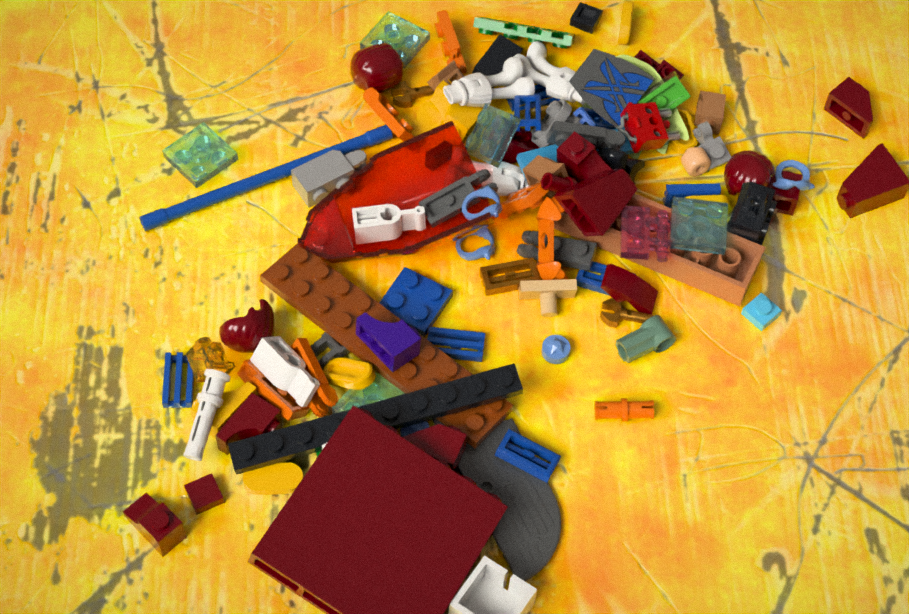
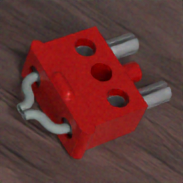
[617,102,680,153]

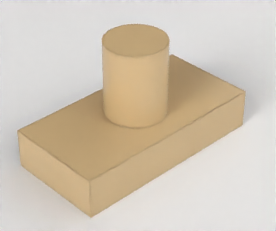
[518,279,577,317]

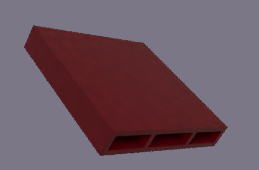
[247,405,508,614]

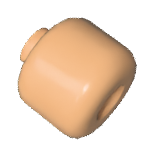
[681,147,711,176]

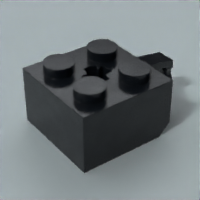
[725,182,777,245]

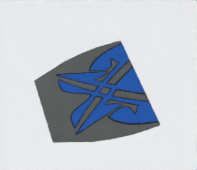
[569,49,654,128]

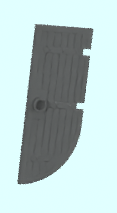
[432,418,561,581]

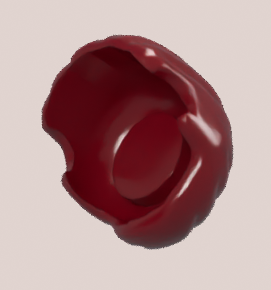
[350,43,404,93]
[724,150,775,196]
[219,299,275,353]

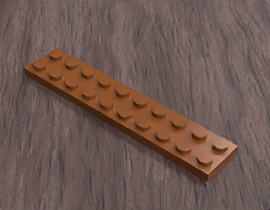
[260,242,514,449]

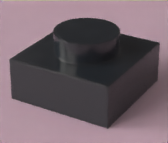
[569,2,603,34]

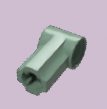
[615,315,676,363]

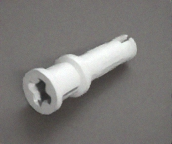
[183,369,231,461]

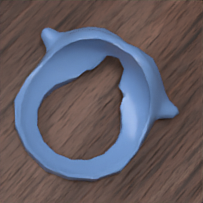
[773,160,815,191]
[462,185,503,222]
[455,224,495,261]

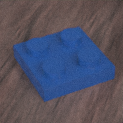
[379,267,453,338]

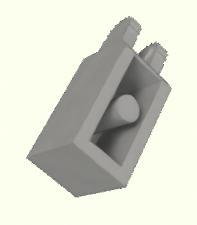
[291,149,367,208]

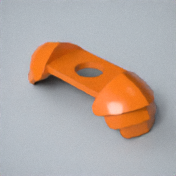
[536,197,568,280]

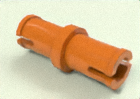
[594,398,654,422]

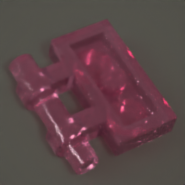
[620,206,671,262]

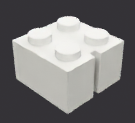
[448,555,537,614]

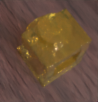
[186,337,236,383]

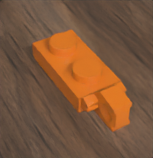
[434,10,467,74]
[237,359,310,421]

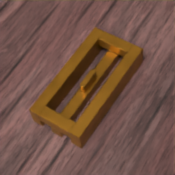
[480,258,540,296]

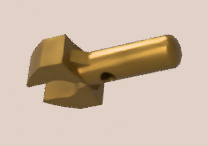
[391,81,434,108]
[600,298,654,328]

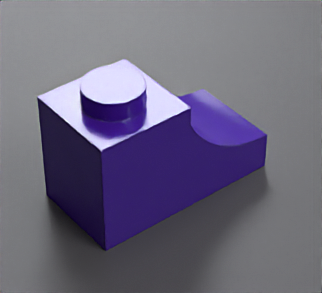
[356,312,421,372]

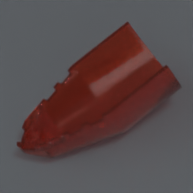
[297,121,496,264]

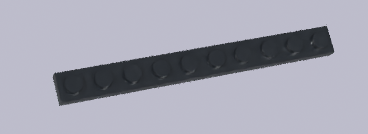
[228,363,523,475]

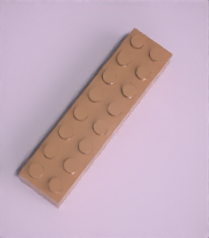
[540,174,766,307]

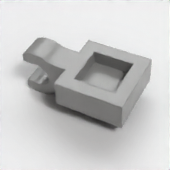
[693,121,731,172]

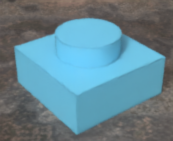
[741,292,782,332]

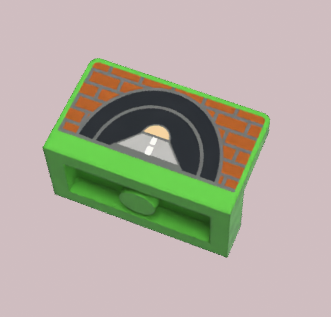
[637,71,691,110]

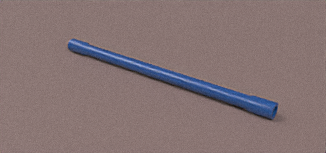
[139,124,393,232]

